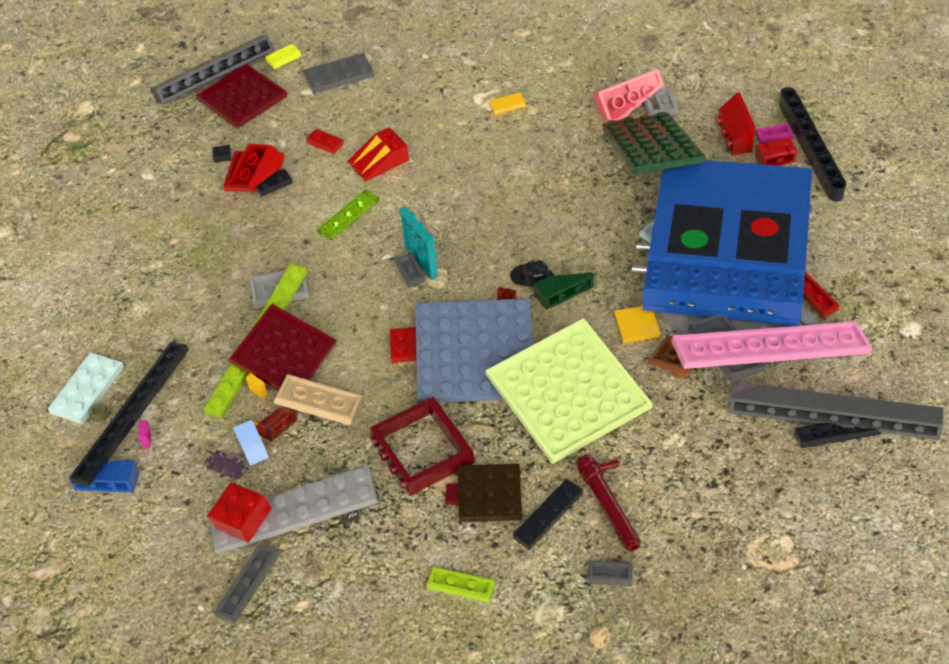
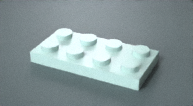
[48,352,124,424]

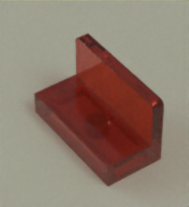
[255,407,297,442]

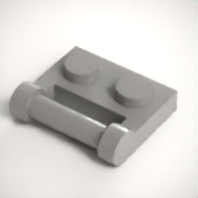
[643,88,679,116]

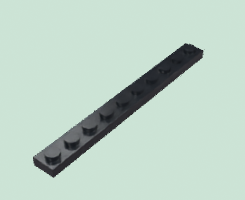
[69,342,189,486]

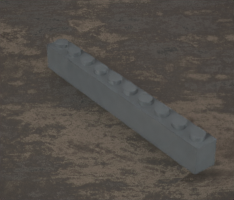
[730,382,943,440]

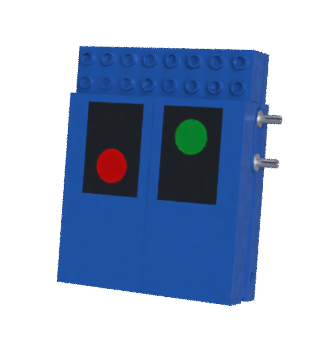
[632,160,812,326]

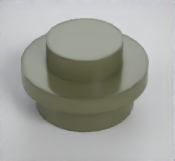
[89,403,109,422]

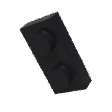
[255,168,293,197]

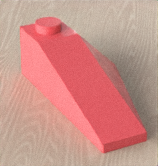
[592,69,664,121]

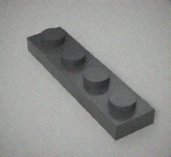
[214,543,279,625]

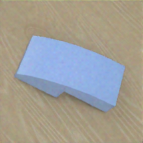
[233,420,269,466]

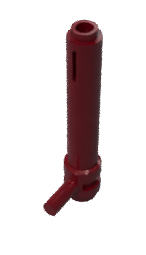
[576,454,640,552]

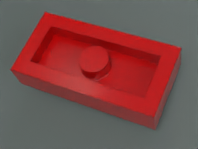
[306,129,344,154]

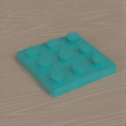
[399,206,439,280]

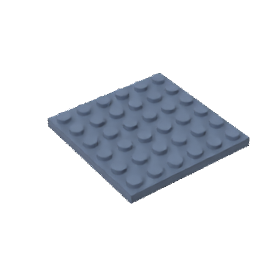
[416,299,533,403]

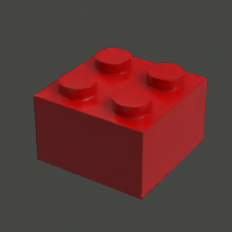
[207,482,272,543]

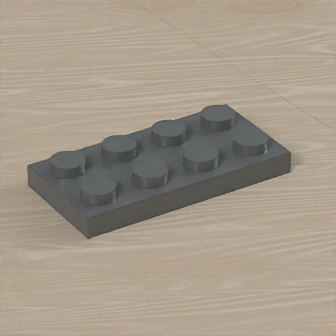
[303,53,374,94]
[689,315,766,382]

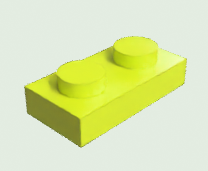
[265,44,301,69]

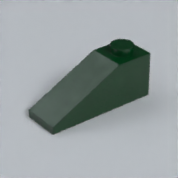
[534,272,594,310]

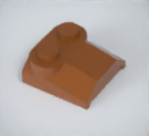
[647,335,693,378]

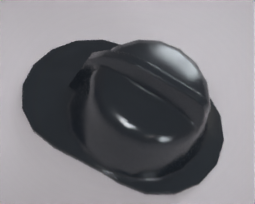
[510,259,554,287]

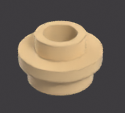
[590,626,610,649]

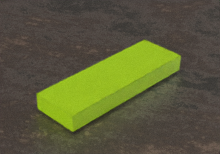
[426,566,496,603]

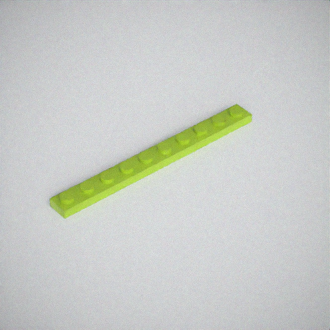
[204,263,308,419]

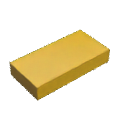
[489,92,526,115]

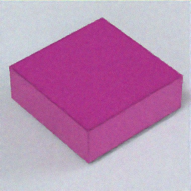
[138,420,152,448]

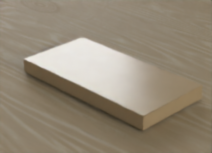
[274,374,362,425]

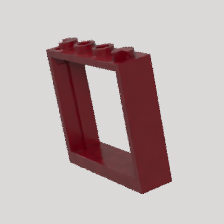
[369,396,475,496]

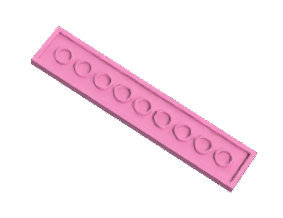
[671,321,872,369]

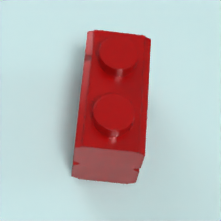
[755,138,797,166]

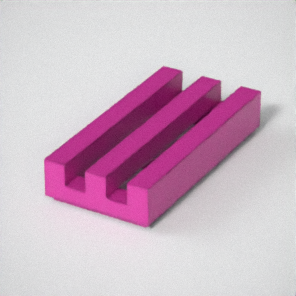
[755,123,794,144]

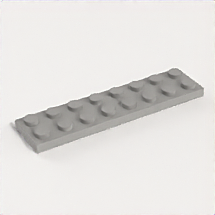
[211,465,378,555]

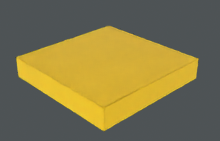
[614,306,660,343]

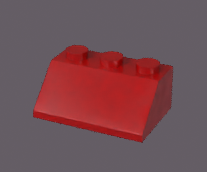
[716,92,755,155]

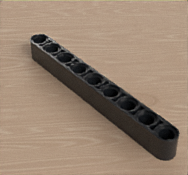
[779,87,846,202]

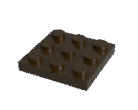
[458,464,522,522]

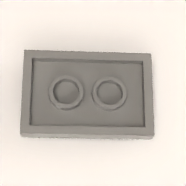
[249,270,310,309]

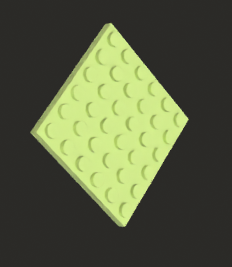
[485,318,653,464]

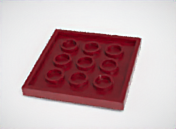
[196,63,288,128]
[229,304,337,391]

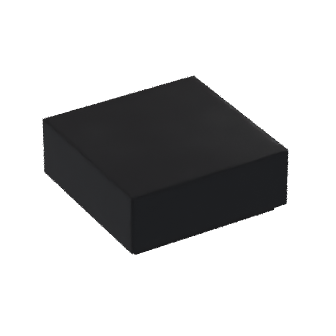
[213,145,231,163]

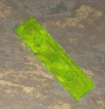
[317,189,379,241]

